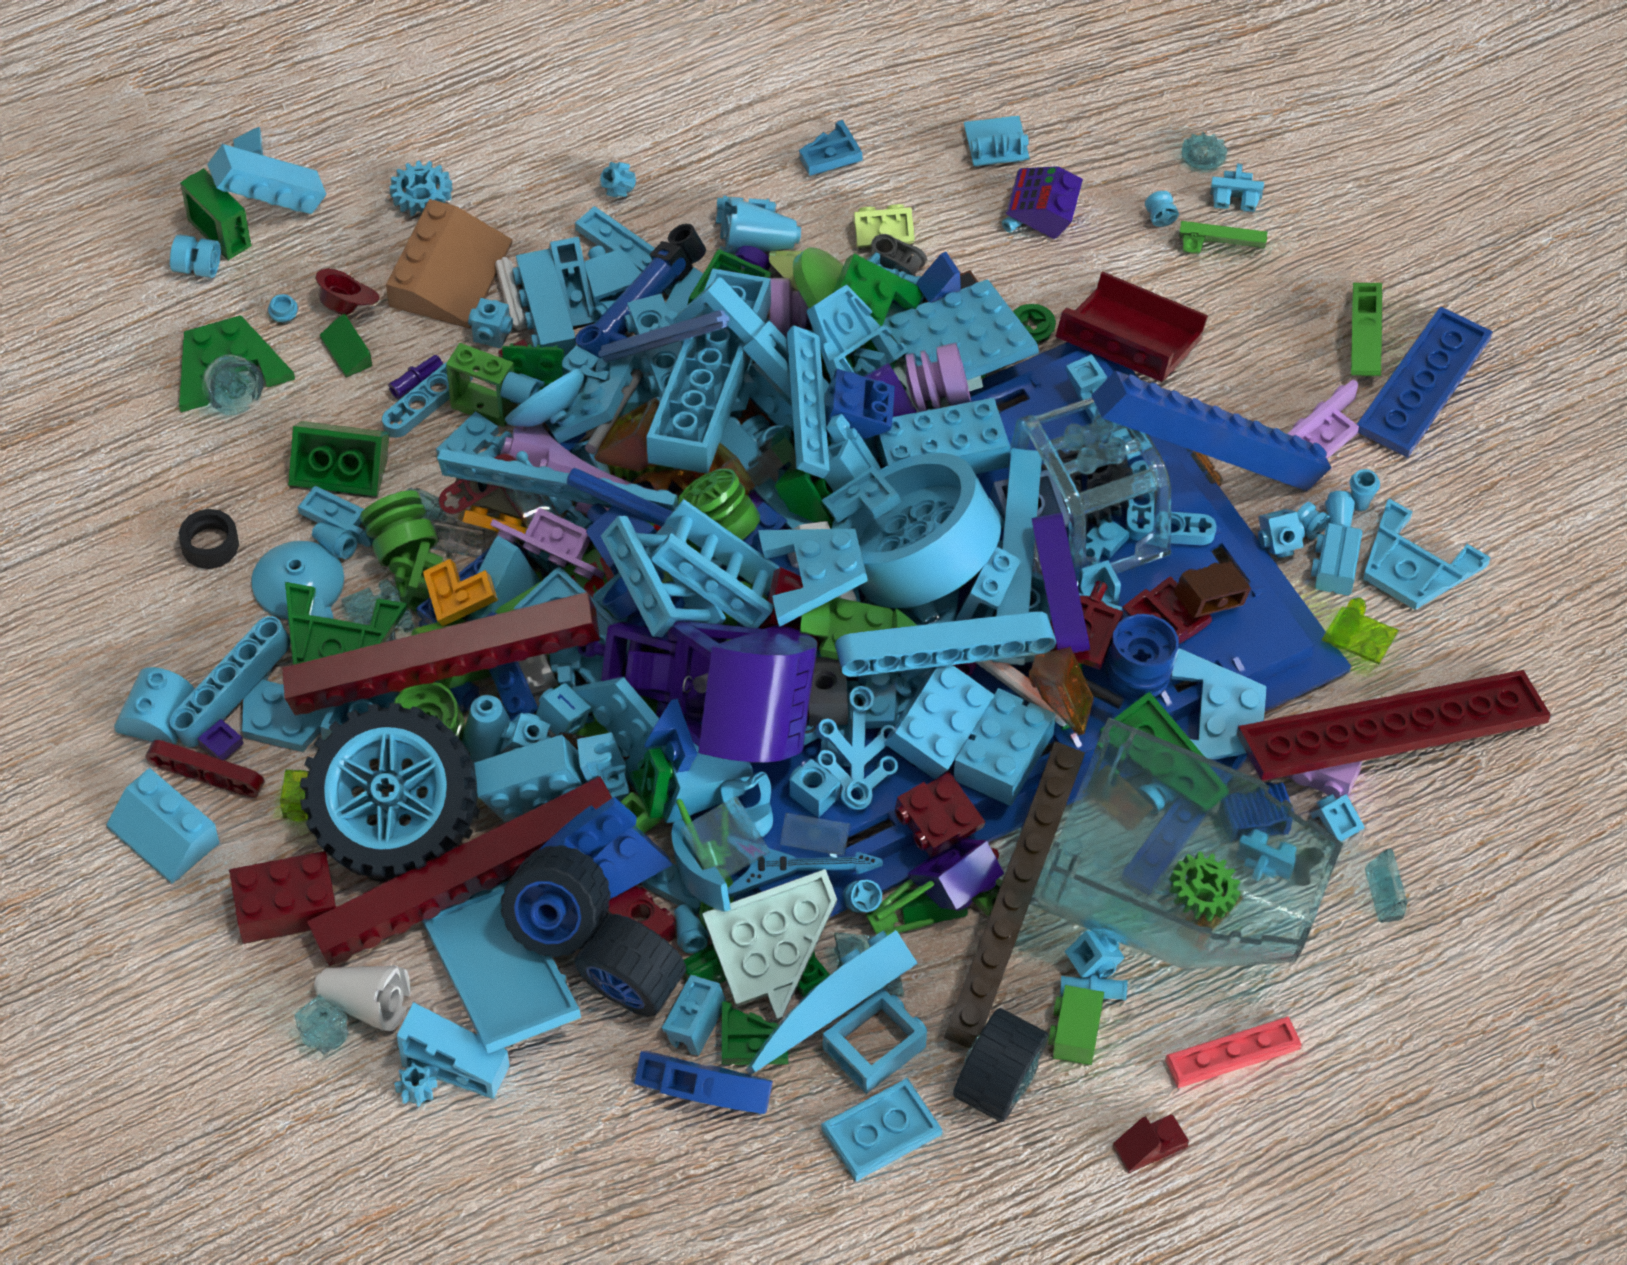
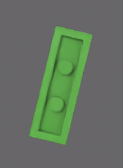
[1179,221,1268,254]

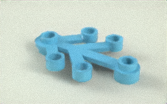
[815,686,898,810]

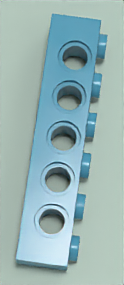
[624,294,682,409]

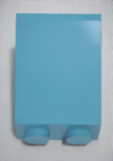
[654,743,753,823]

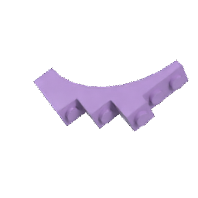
[501,424,652,519]

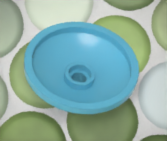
[505,368,584,427]
[252,541,344,619]

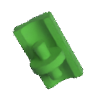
[389,540,443,603]

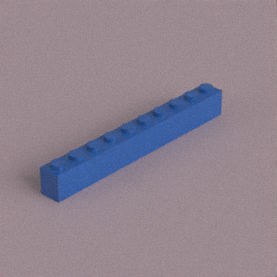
[1091,371,1331,491]

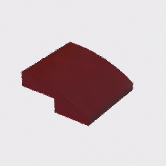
[1122,576,1212,644]

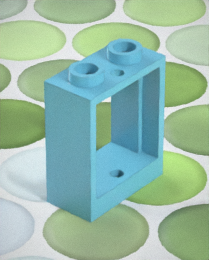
[823,988,927,1094]

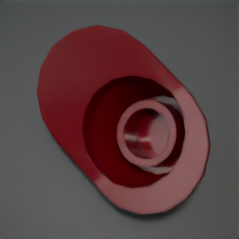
[315,268,380,315]

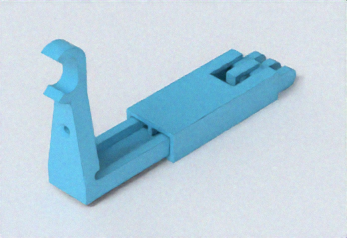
[649,277,830,400]

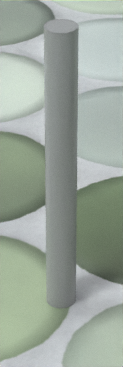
[585,369,643,454]

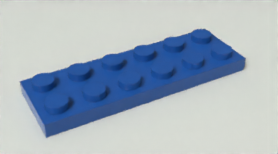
[1357,306,1493,458]

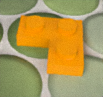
[458,505,528,534]
[423,559,498,626]

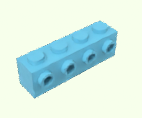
[207,144,327,214]
[512,249,576,357]

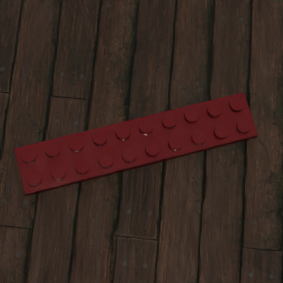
[1236,670,1551,781]

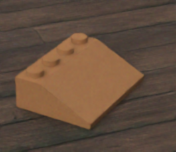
[386,199,513,329]

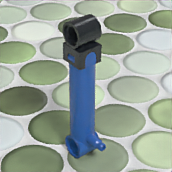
[575,223,706,358]

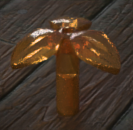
[632,470,685,491]

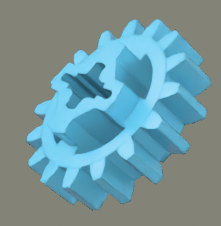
[389,160,453,216]

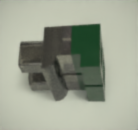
[747,424,796,486]

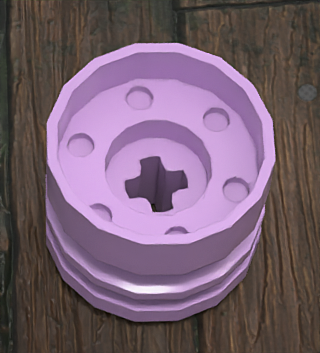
[770,278,812,337]
[905,342,971,412]

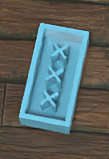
[874,398,1010,474]

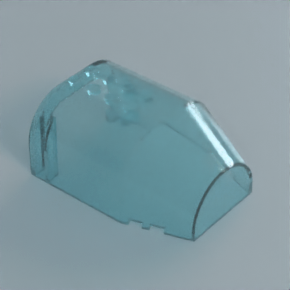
[1029,717,1343,969]

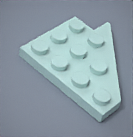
[702,869,837,1021]

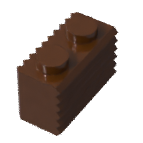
[1174,561,1251,618]

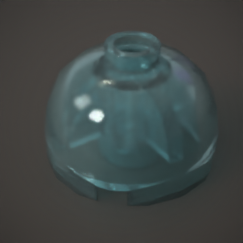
[202,354,264,415]

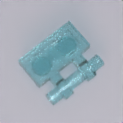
[341,579,415,642]

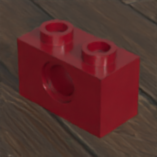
[606,885,676,943]

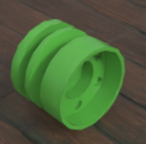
[678,468,760,540]
[359,490,439,567]
[394,682,465,741]

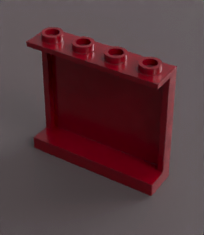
[1055,271,1208,382]

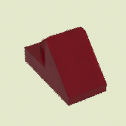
[1113,1114,1189,1174]

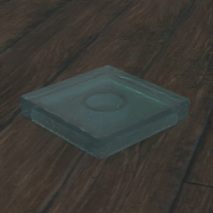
[680,796,770,879]

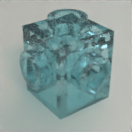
[294,994,349,1056]

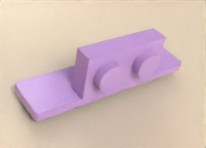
[1287,379,1359,458]
[490,507,605,580]

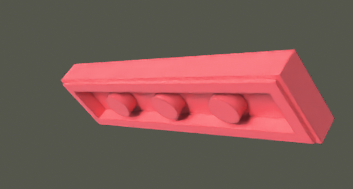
[1165,1016,1302,1088]

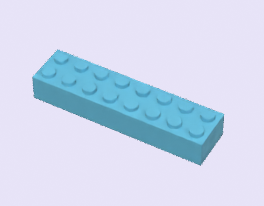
[646,269,771,474]

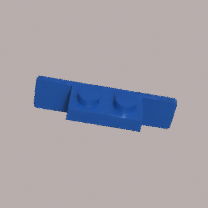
[486,612,538,721]

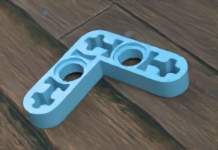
[1126,460,1217,545]

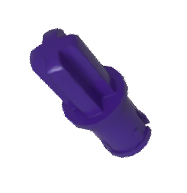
[388,355,443,400]

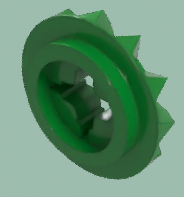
[1013,304,1056,344]

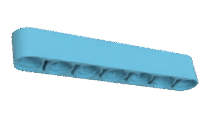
[835,612,1056,677]

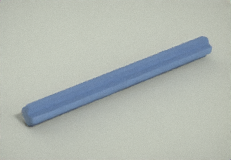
[598,310,729,362]

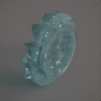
[1182,131,1227,170]

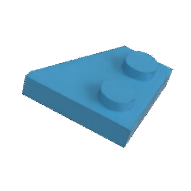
[799,120,863,176]

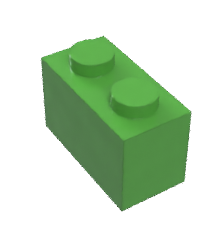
[1048,985,1104,1065]

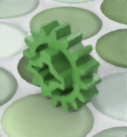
[1169,851,1241,921]

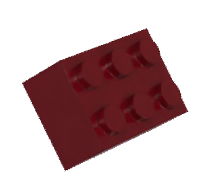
[229,851,336,944]

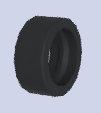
[178,509,239,569]

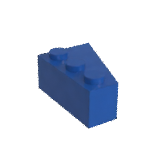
[590,825,673,899]

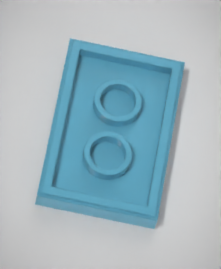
[821,1078,942,1181]

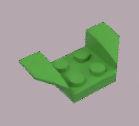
[800,597,918,660]

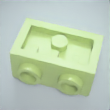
[852,204,915,248]

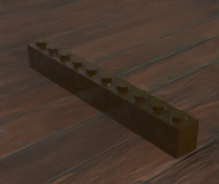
[944,741,1085,1049]

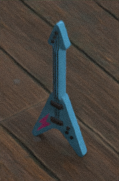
[727,836,883,897]

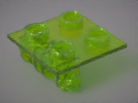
[1322,597,1399,664]

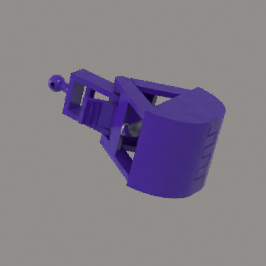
[577,621,817,762]

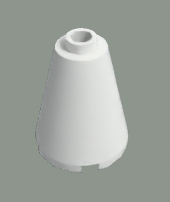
[314,965,411,1031]

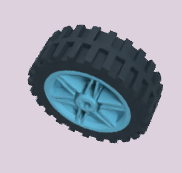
[300,703,480,882]

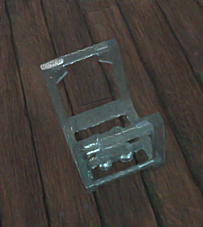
[1008,397,1171,586]

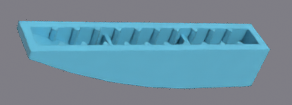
[746,930,918,1075]

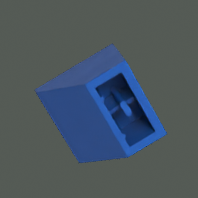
[824,369,895,439]

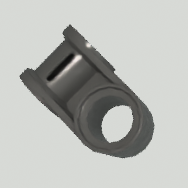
[870,234,927,276]

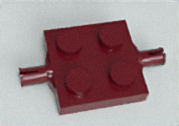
[1049,581,1123,678]

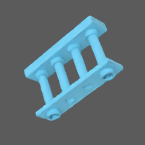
[650,499,780,628]
[601,516,726,637]

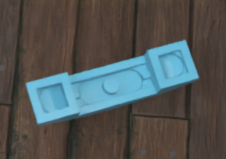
[1065,354,1154,460]
[672,819,731,912]

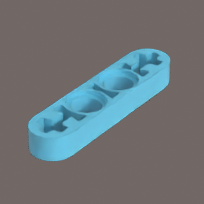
[382,361,474,438]

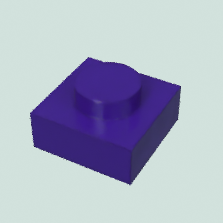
[197,719,244,760]

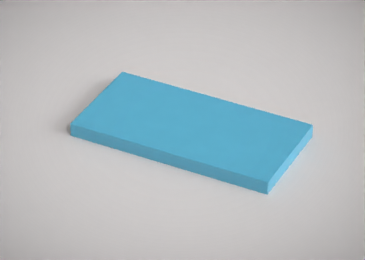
[422,881,581,1054]

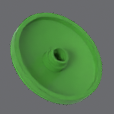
[793,247,866,351]

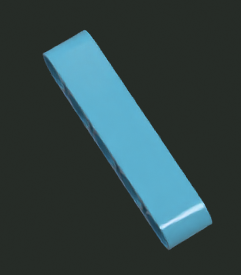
[169,616,291,747]

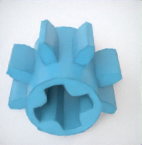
[600,162,636,197]
[394,1063,437,1107]

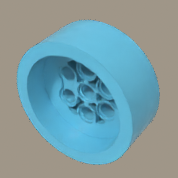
[832,453,1001,608]

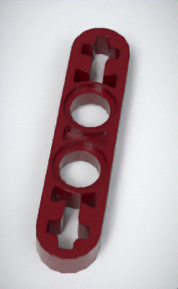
[145,740,265,798]

